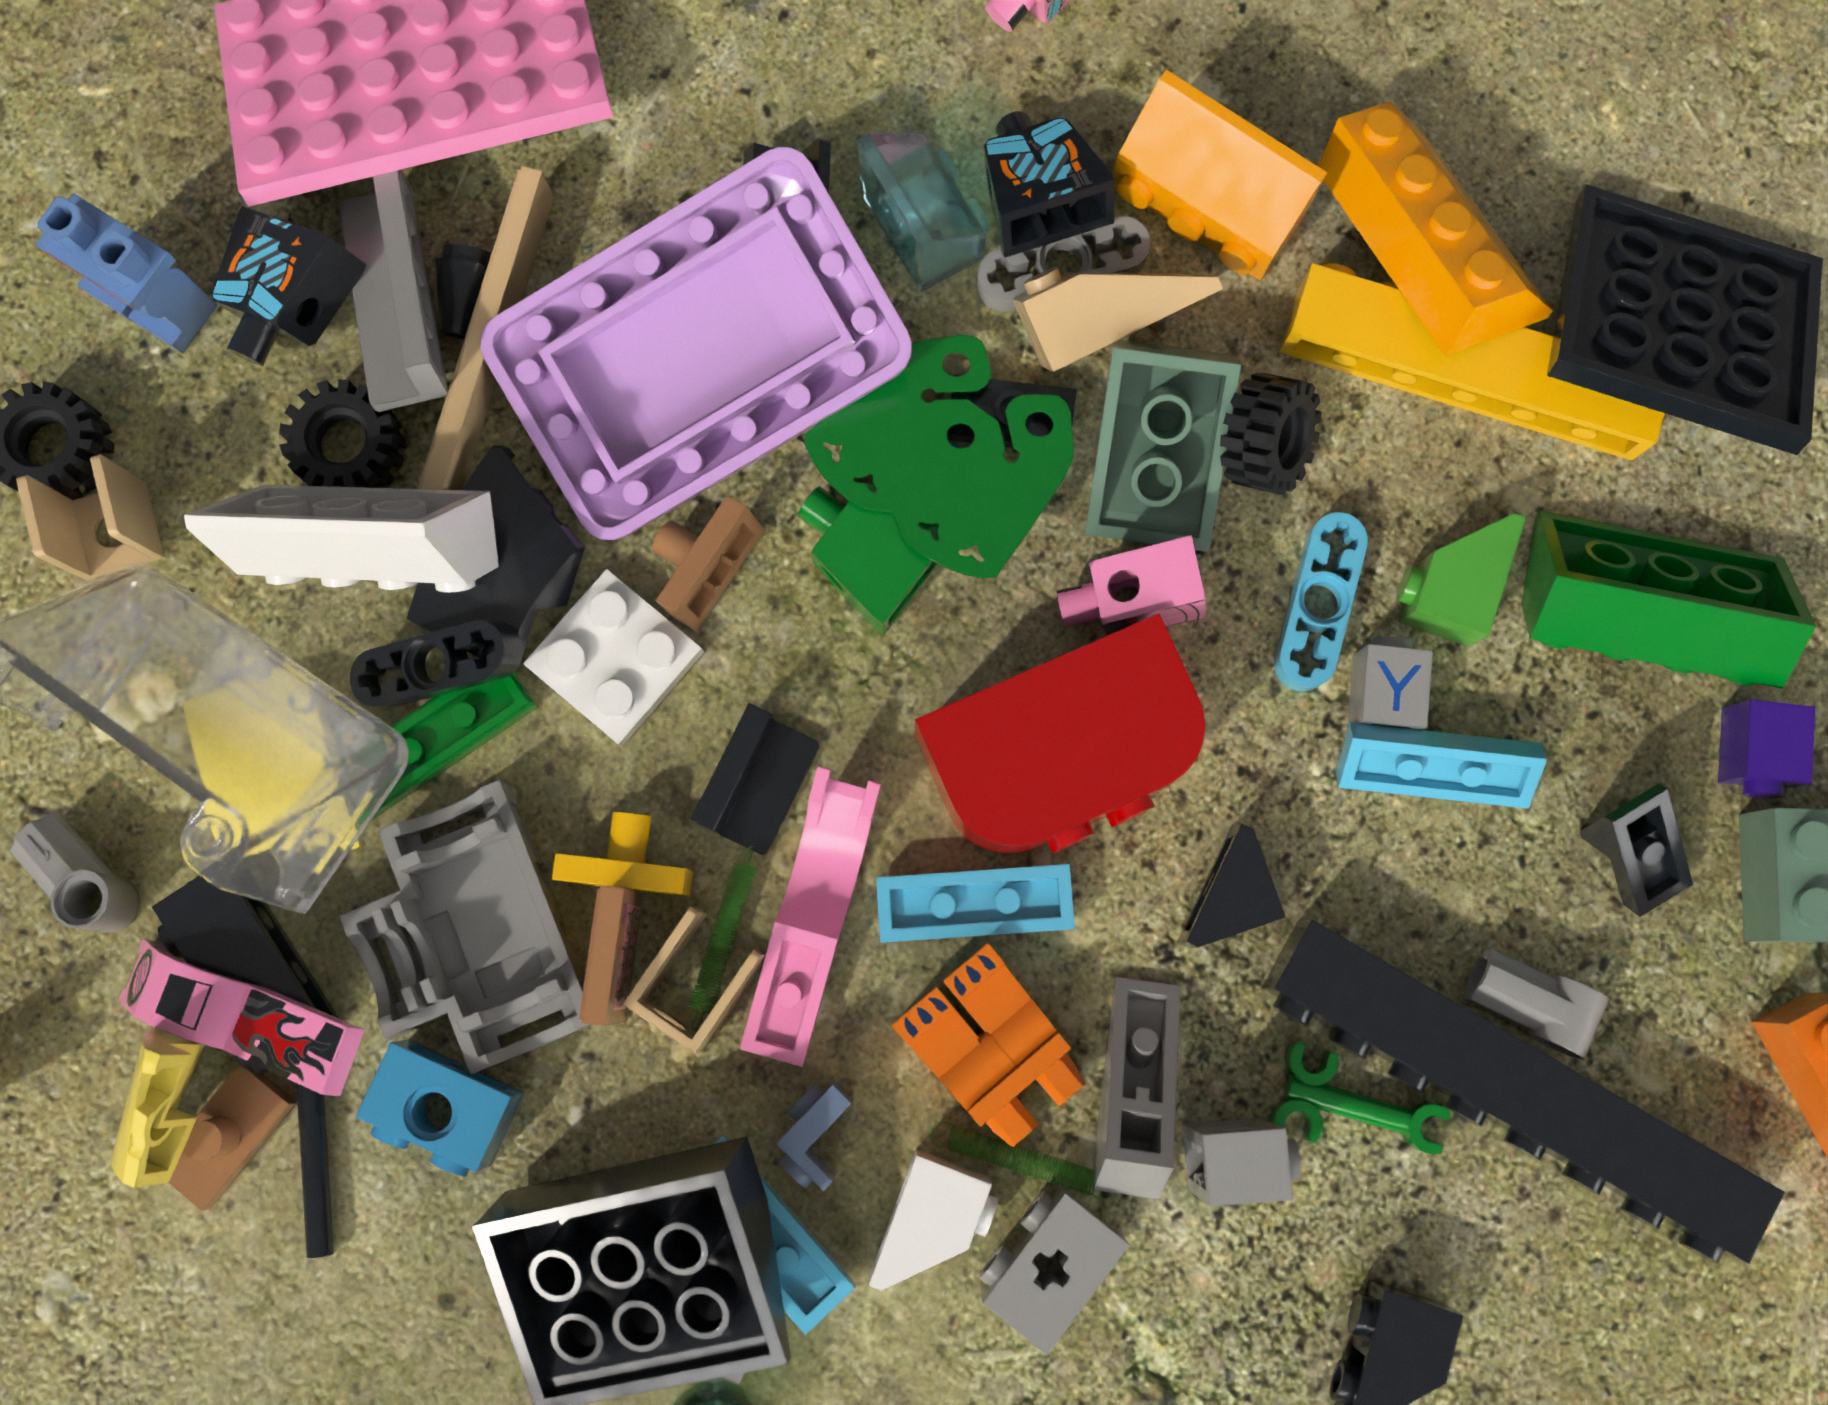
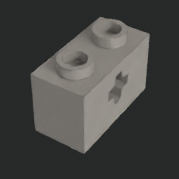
[1182,1117,1301,1207]
[979,1186,1129,1355]

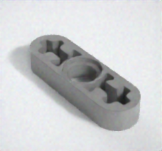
[977,216,1151,312]

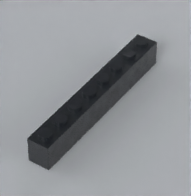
[1261,919,1785,1264]

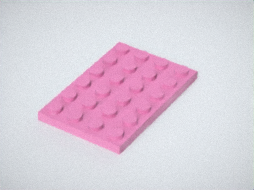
[214,0,613,207]

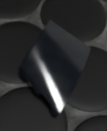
[406,445,584,669]

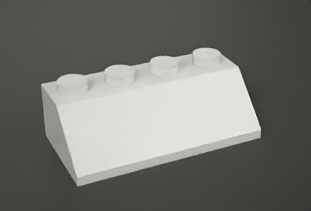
[184,485,499,592]

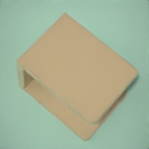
[16,454,164,580]
[623,906,766,1054]

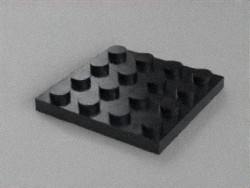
[1547,184,1823,455]

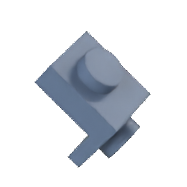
[776,1081,853,1191]

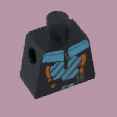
[983,111,1114,258]
[211,206,367,366]

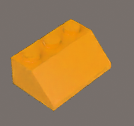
[1112,69,1327,281]

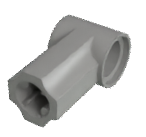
[9,812,139,933]
[1464,949,1610,1060]

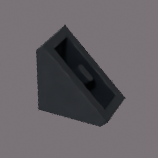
[1177,823,1286,948]

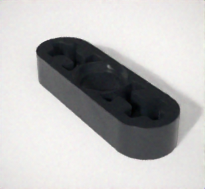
[350,620,522,707]

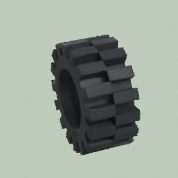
[1220,373,1321,495]
[279,379,406,488]
[0,381,114,500]

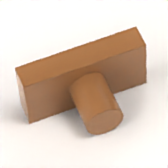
[653,496,765,632]
[169,1063,297,1211]

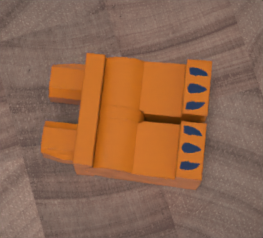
[891,943,1085,1147]

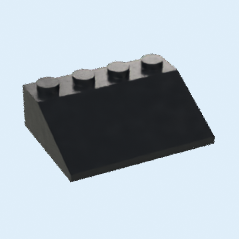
[472,1136,791,1405]

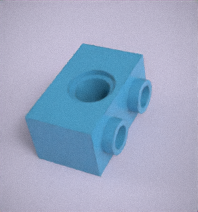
[355,1040,525,1176]

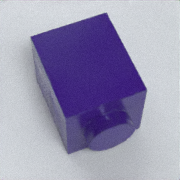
[1718,699,1815,799]

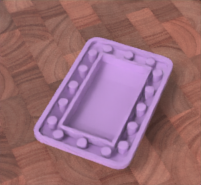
[480,147,912,540]

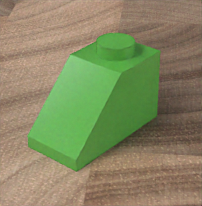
[1396,513,1526,647]

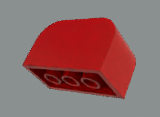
[914,613,1205,855]

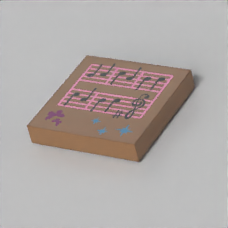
[579,886,643,1026]

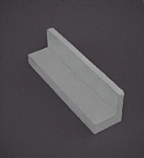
[339,169,448,412]

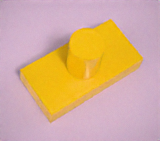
[552,812,693,897]

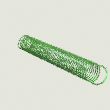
[688,846,758,1030]
[930,1121,1115,1199]

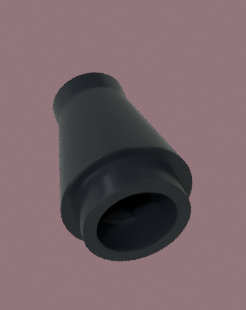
[435,244,492,339]

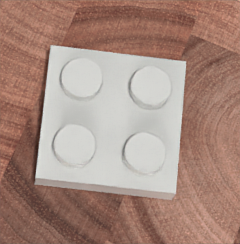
[523,569,704,747]

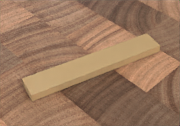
[417,166,554,490]

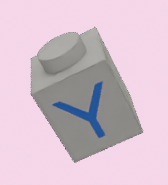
[1347,636,1433,730]

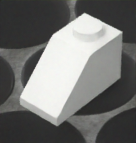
[868,1149,998,1291]

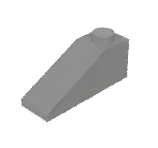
[1093,977,1180,1199]

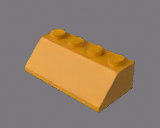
[1318,101,1553,356]

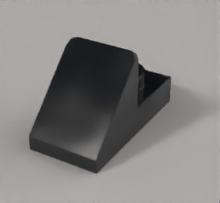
[1579,783,1693,917]

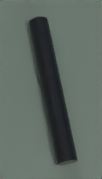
[296,1083,334,1258]

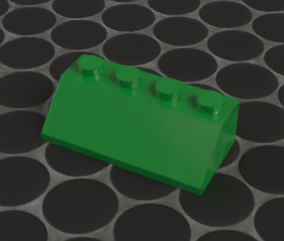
[1521,510,1816,689]

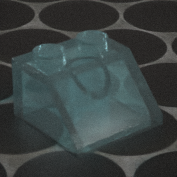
[858,132,989,293]

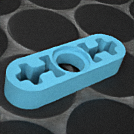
[1274,512,1368,692]

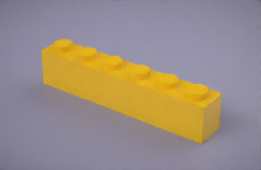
[1279,263,1665,461]

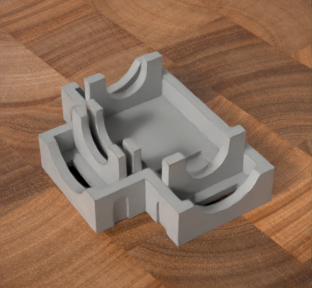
[339,780,592,1075]

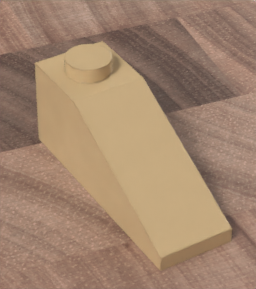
[1012,267,1223,372]

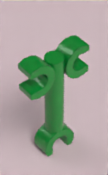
[1269,1041,1451,1155]

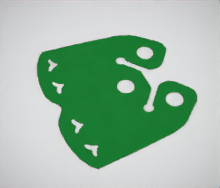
[804,335,1074,579]

